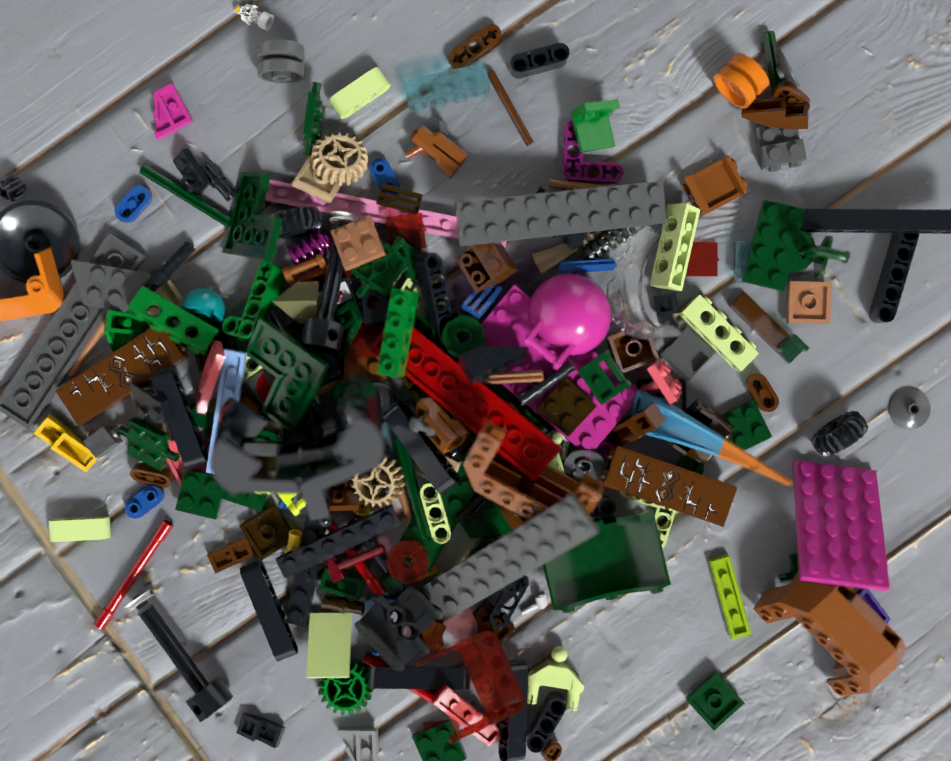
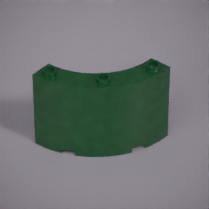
[543,509,671,613]

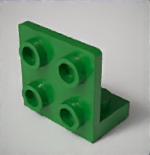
[570,99,620,152]

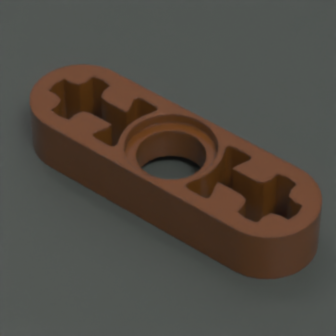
[449,24,501,70]

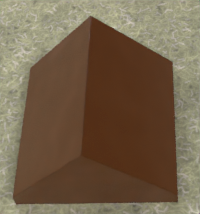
[607,321,659,373]

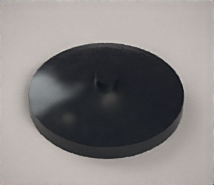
[0,200,81,284]

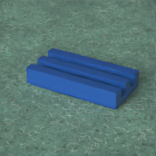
[462,285,503,319]

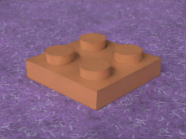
[331,215,386,271]
[786,281,832,324]

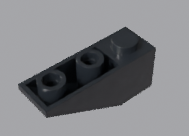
[458,346,529,385]

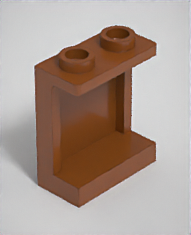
[680,155,748,218]

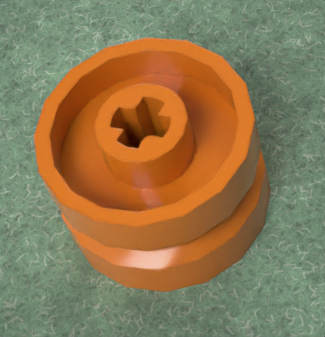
[713,53,769,109]

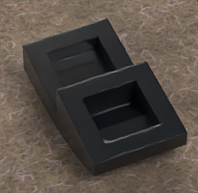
[236,713,285,748]

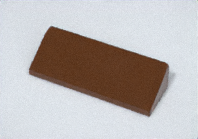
[729,291,788,349]

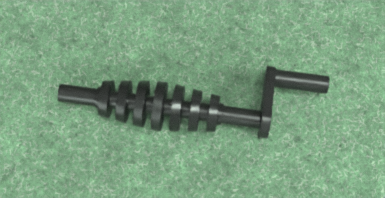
[569,227,636,274]

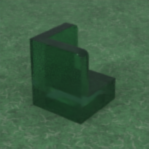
[773,334,809,364]

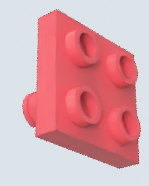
[640,358,682,404]

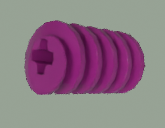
[286,228,332,265]

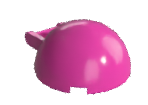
[523,273,611,370]

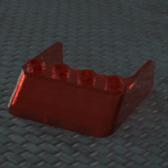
[416,631,525,744]

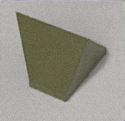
[273,281,320,324]

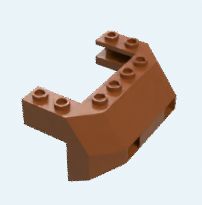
[463,419,605,520]
[753,570,906,696]

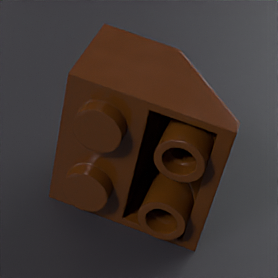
[455,242,518,293]

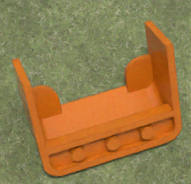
[0,248,65,321]

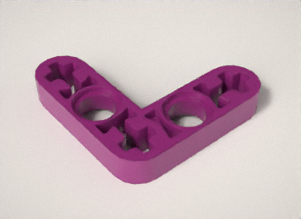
[563,120,624,184]

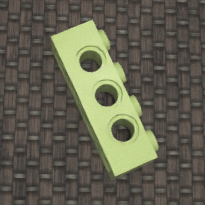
[650,204,700,291]
[678,295,759,371]

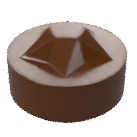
[541,739,562,761]

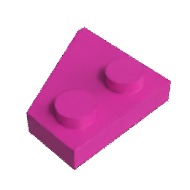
[153,83,194,140]

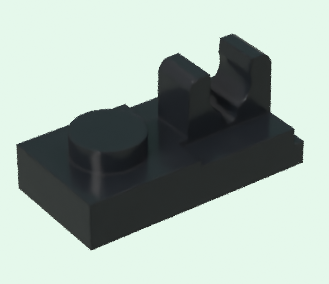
[173,148,211,195]

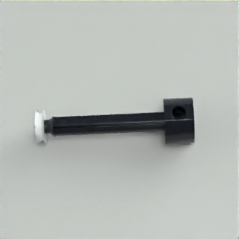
[300,211,360,354]
[124,590,233,722]

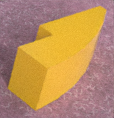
[34,413,98,472]

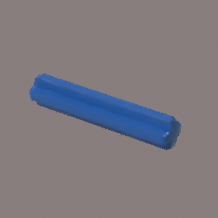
[558,258,616,274]

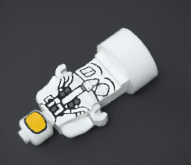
[234,4,274,31]

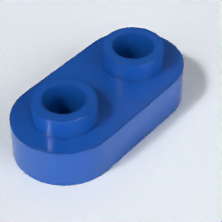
[370,158,401,199]
[115,185,152,223]
[125,485,165,519]

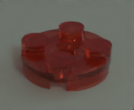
[387,540,430,583]

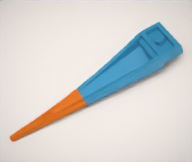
[630,389,793,485]

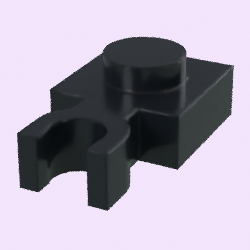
[653,292,680,330]

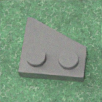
[337,727,379,761]

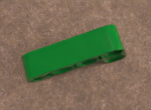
[222,260,285,342]

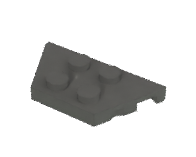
[71,260,153,312]

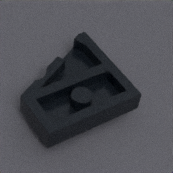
[129,381,172,424]

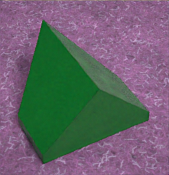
[104,310,147,352]

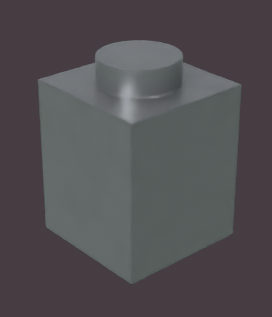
[83,425,123,458]

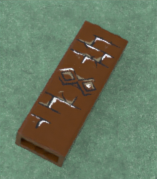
[55,323,189,426]
[600,444,738,527]

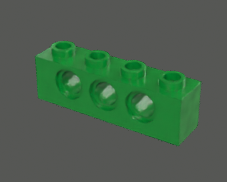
[128,286,218,355]
[377,288,419,378]

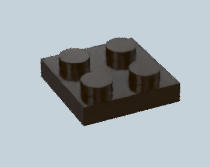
[537,377,597,437]

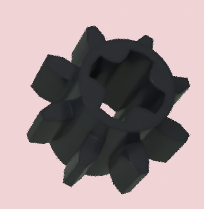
[0,175,26,202]

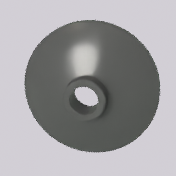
[775,49,800,87]
[889,388,931,429]
[564,449,606,481]

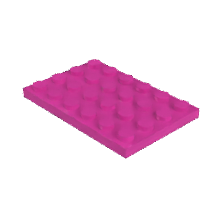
[792,460,890,591]

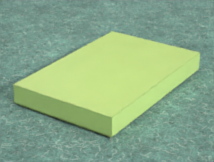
[306,613,352,678]

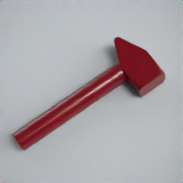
[328,544,386,583]

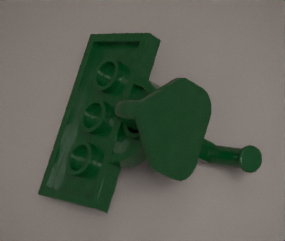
[742,199,851,292]

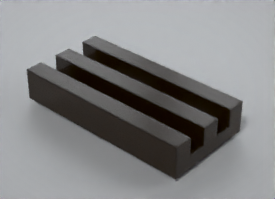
[377,183,423,216]

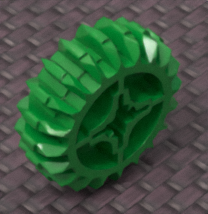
[318,658,374,716]

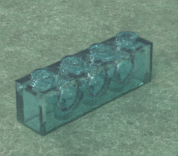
[403,63,490,112]

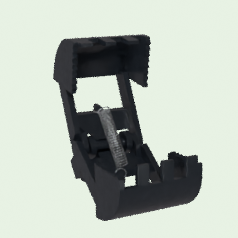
[210,373,383,527]

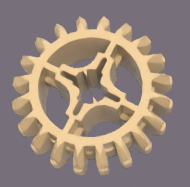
[311,132,368,186]
[349,454,405,508]

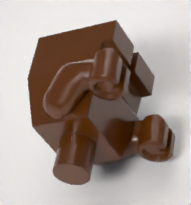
[419,621,446,656]

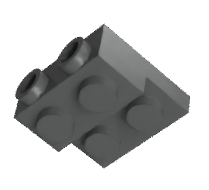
[753,126,807,172]

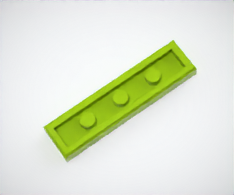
[708,554,752,640]

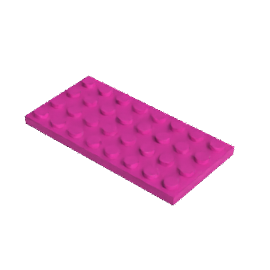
[468,285,639,457]

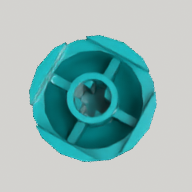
[181,286,225,324]

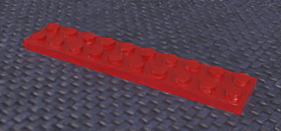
[371,326,562,482]

